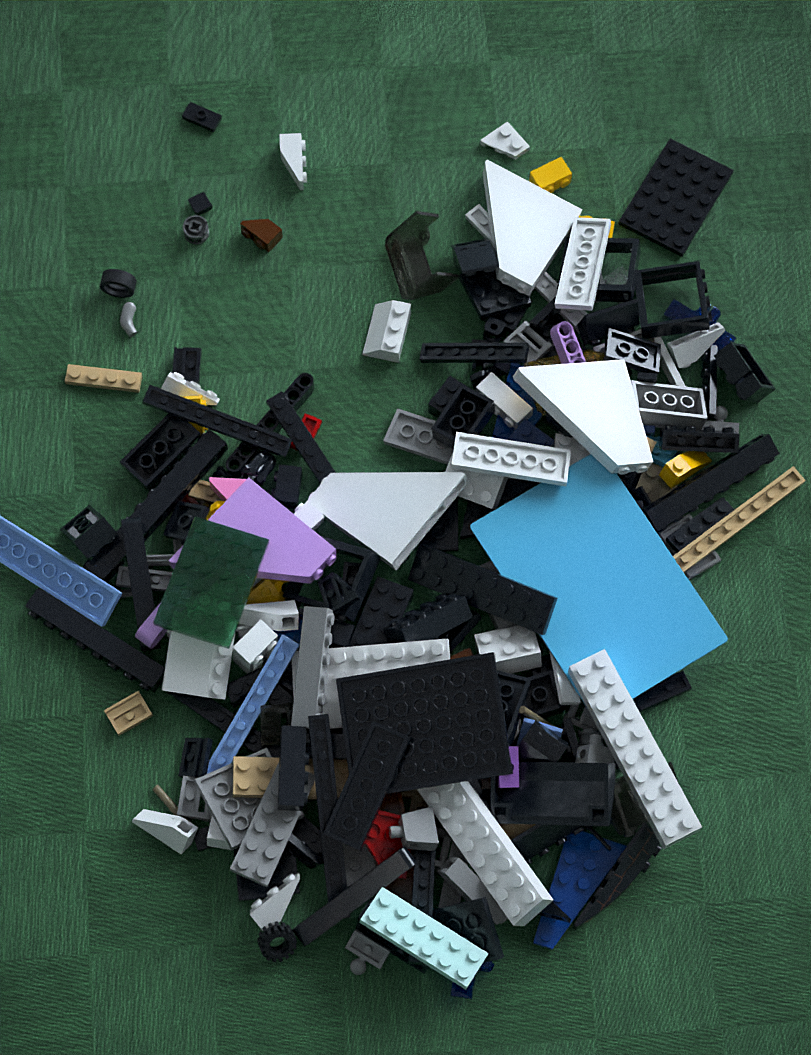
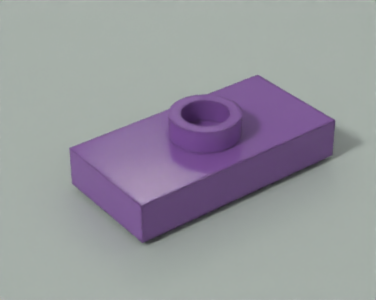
[497,746,519,788]

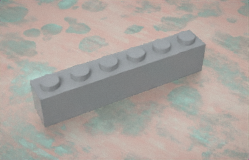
[291,606,335,729]

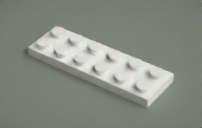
[555,217,611,311]
[451,432,571,486]

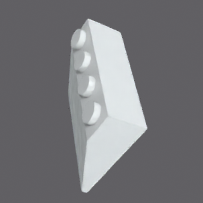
[162,611,237,700]

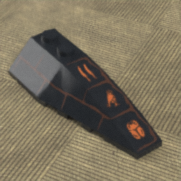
[572,822,662,930]

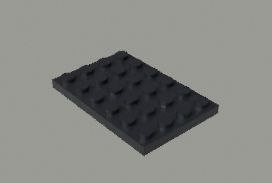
[618,138,734,257]

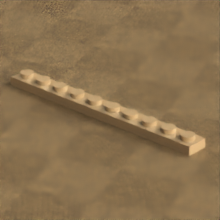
[673,466,806,573]

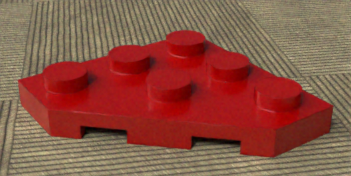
[365,810,411,879]

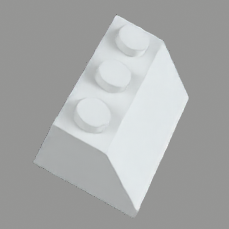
[363,300,411,363]

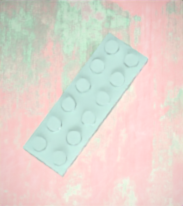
[359,887,488,990]

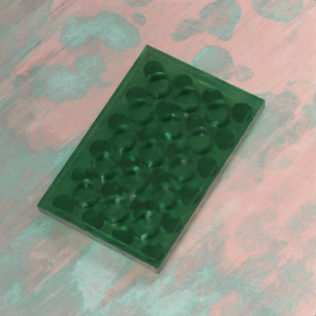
[153,516,269,649]

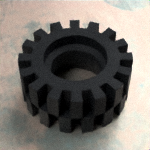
[257,921,297,962]

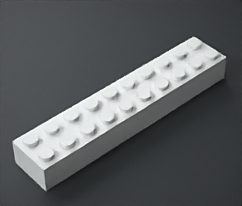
[568,649,702,850]
[417,781,553,926]

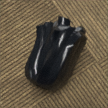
[240,450,276,486]

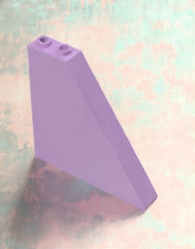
[169,477,337,584]

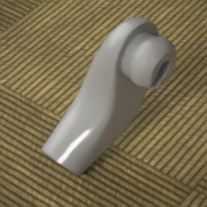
[120,302,137,337]

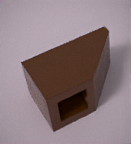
[240,219,283,253]

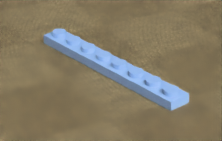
[207,634,300,774]

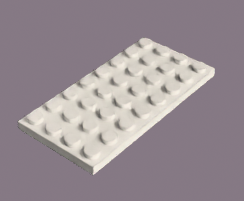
[292,639,450,729]

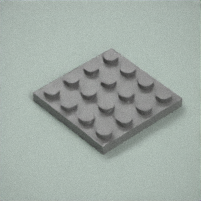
[194,748,304,851]

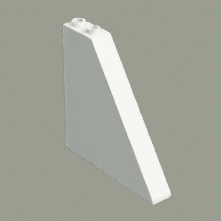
[483,160,582,296]
[513,360,653,475]
[307,472,469,570]

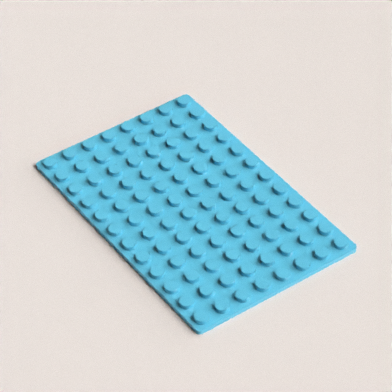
[470,454,728,708]

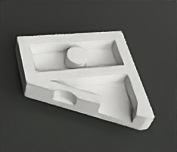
[480,122,530,160]

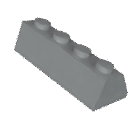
[631,380,708,430]

